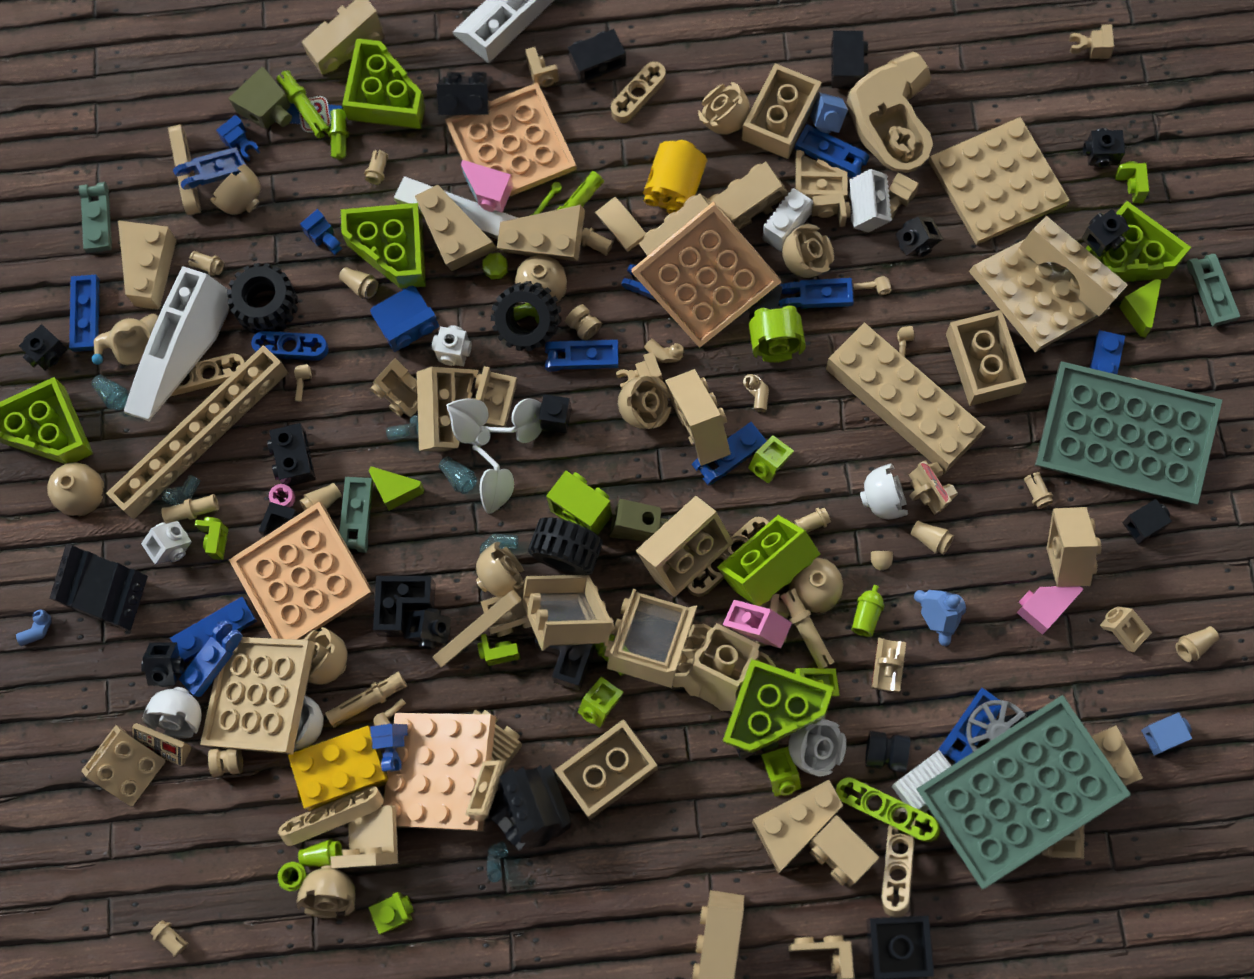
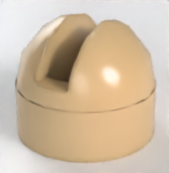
[871,551,893,571]

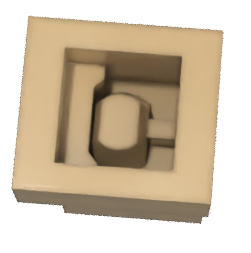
[1069,24,1114,59]
[888,172,918,221]
[616,352,663,389]

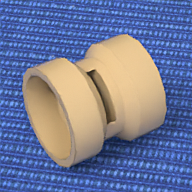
[565,304,602,341]
[208,748,243,777]

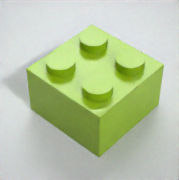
[546,471,612,535]

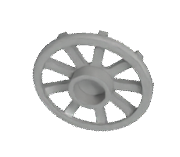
[966,700,1027,752]

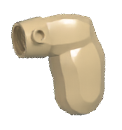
[846,52,933,173]

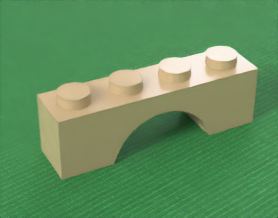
[1019,216,1128,316]

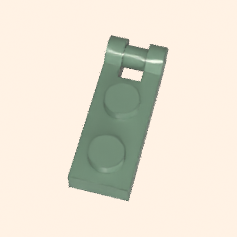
[79,182,112,253]
[1187,253,1240,327]
[339,477,374,553]

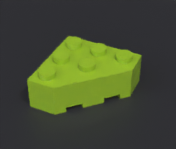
[342,38,426,129]
[1085,201,1191,282]
[341,203,426,289]
[0,377,93,464]
[723,659,834,753]

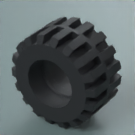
[227,263,298,334]
[491,281,562,351]
[528,517,603,575]

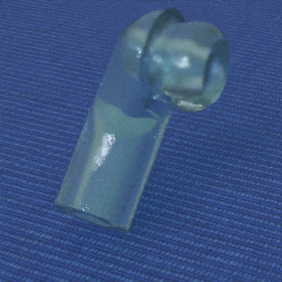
[386,415,419,440]
[162,475,201,505]
[480,534,518,554]
[486,842,508,882]

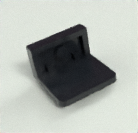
[437,72,493,115]

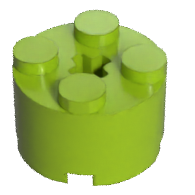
[749,306,806,362]

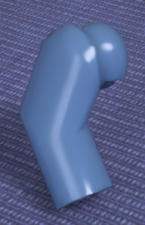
[16,610,51,646]

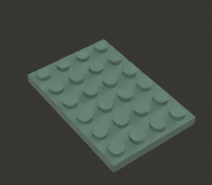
[1035,361,1222,506]
[916,695,1131,890]

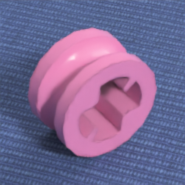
[269,484,295,508]

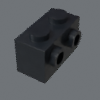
[568,29,627,84]
[831,30,868,88]
[267,423,316,486]

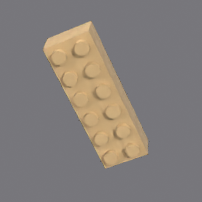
[826,322,985,474]

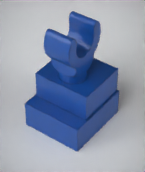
[216,115,260,161]
[300,209,342,255]
[370,724,408,771]

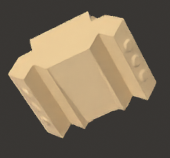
[673,623,776,712]

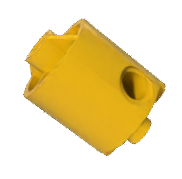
[643,140,707,214]

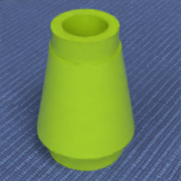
[298,839,343,867]
[278,862,307,891]

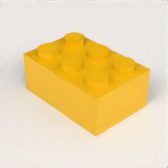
[288,726,388,811]

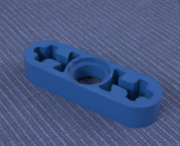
[251,331,329,360]

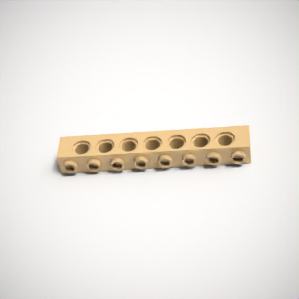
[106,345,288,520]

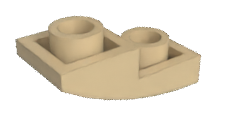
[595,197,646,252]

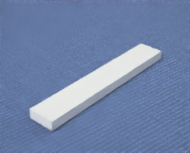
[394,176,517,239]

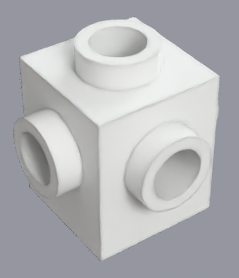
[432,326,472,366]
[141,521,192,565]

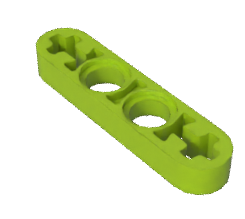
[836,777,941,842]

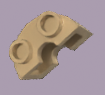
[370,358,418,417]

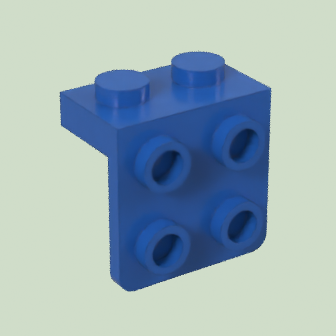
[370,286,439,352]

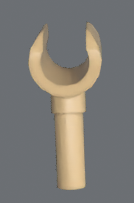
[854,276,892,295]
[897,326,914,357]
[294,364,312,402]
[373,698,406,726]

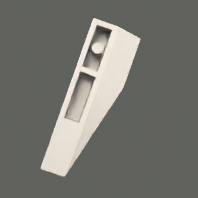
[453,0,554,63]
[124,266,230,421]

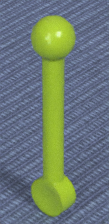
[529,182,562,216]

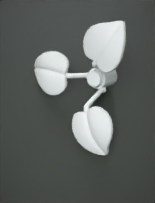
[446,398,542,514]

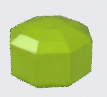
[483,253,508,279]

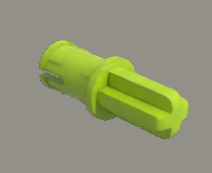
[328,109,349,160]

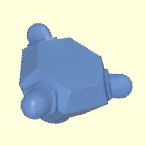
[914,590,966,646]

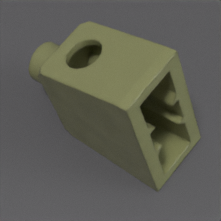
[228,67,292,129]
[609,499,670,542]

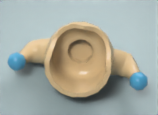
[92,313,159,365]

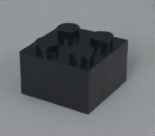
[866,915,934,979]

